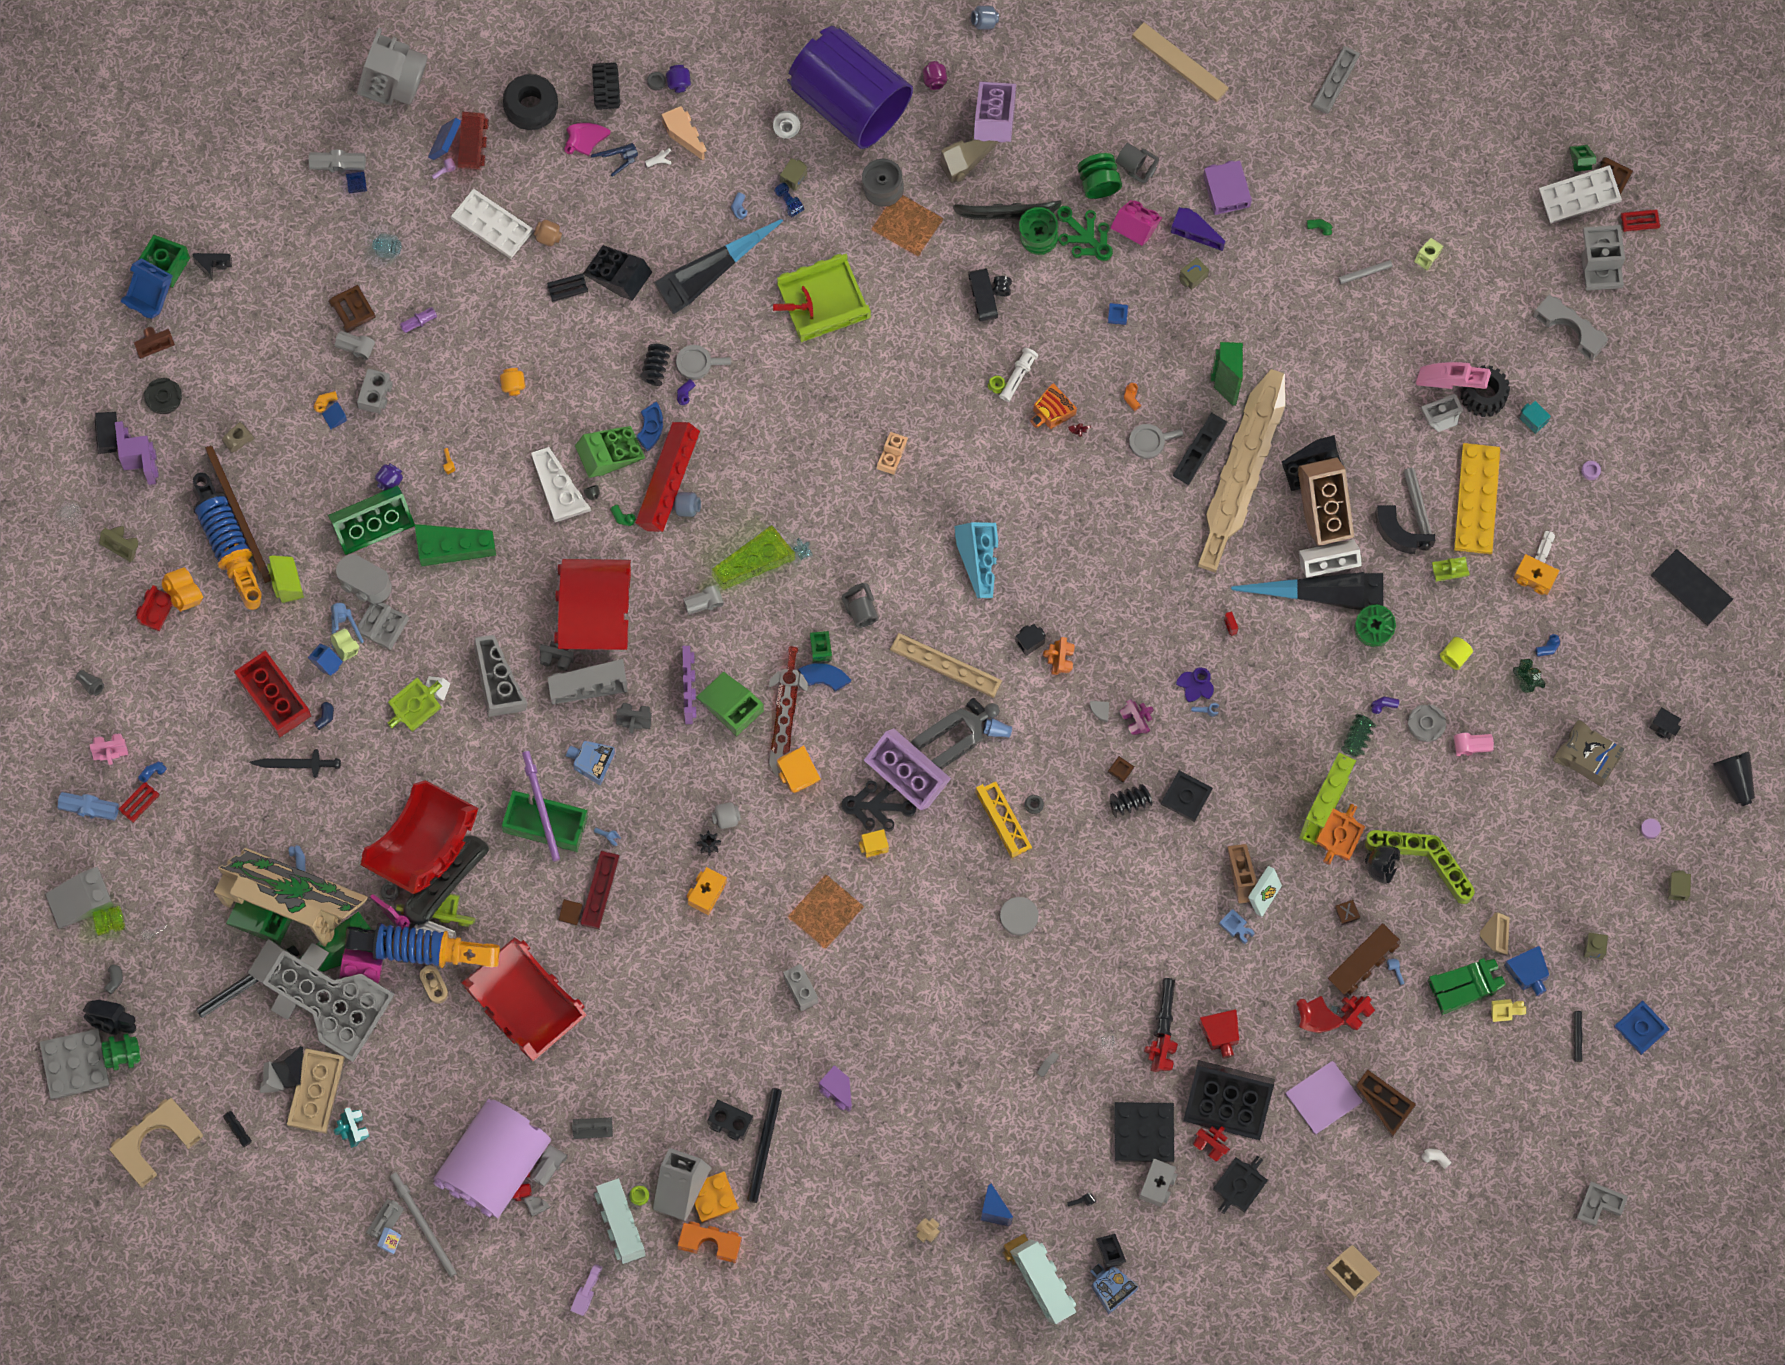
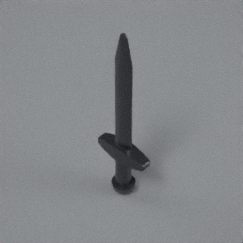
[249,749,341,778]

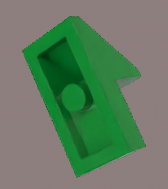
[1569,145,1596,172]
[810,631,832,662]

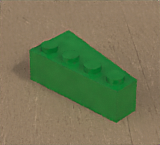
[414,524,497,567]

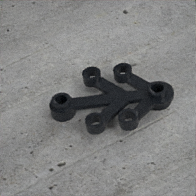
[841,780,917,832]

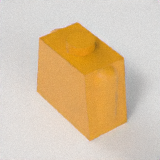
[777,745,821,793]

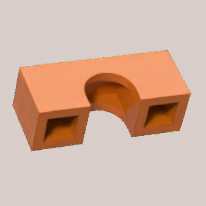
[678,1221,742,1263]

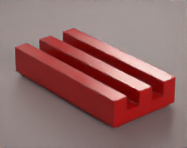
[1620,209,1660,232]
[118,782,160,823]

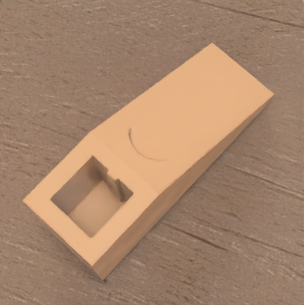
[661,106,706,160]

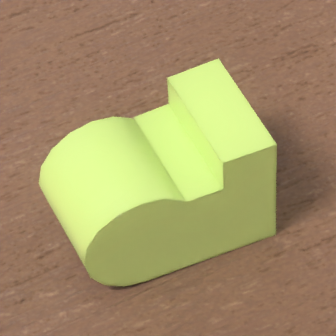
[1414,238,1444,271]
[330,628,359,661]

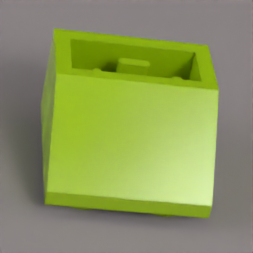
[267,555,304,603]

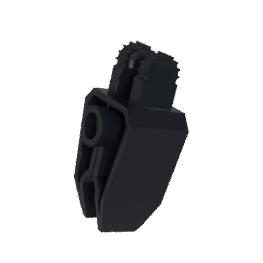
[83,999,137,1036]

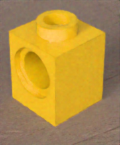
[859,829,889,858]

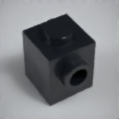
[1015,624,1046,656]
[1649,707,1682,739]

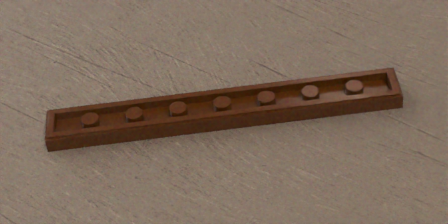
[205,445,271,583]

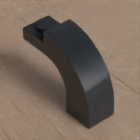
[1375,505,1436,554]

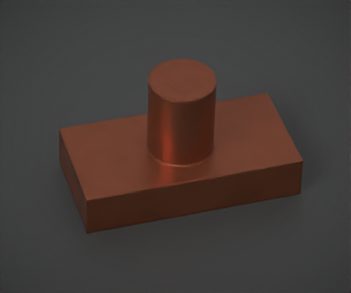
[133,327,175,359]

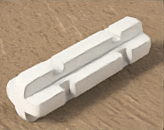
[1535,531,1555,563]

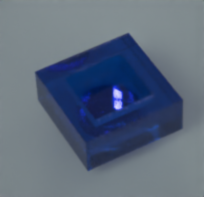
[346,171,367,194]

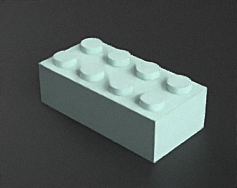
[1010,1239,1076,1324]

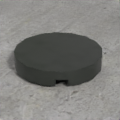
[144,378,182,414]

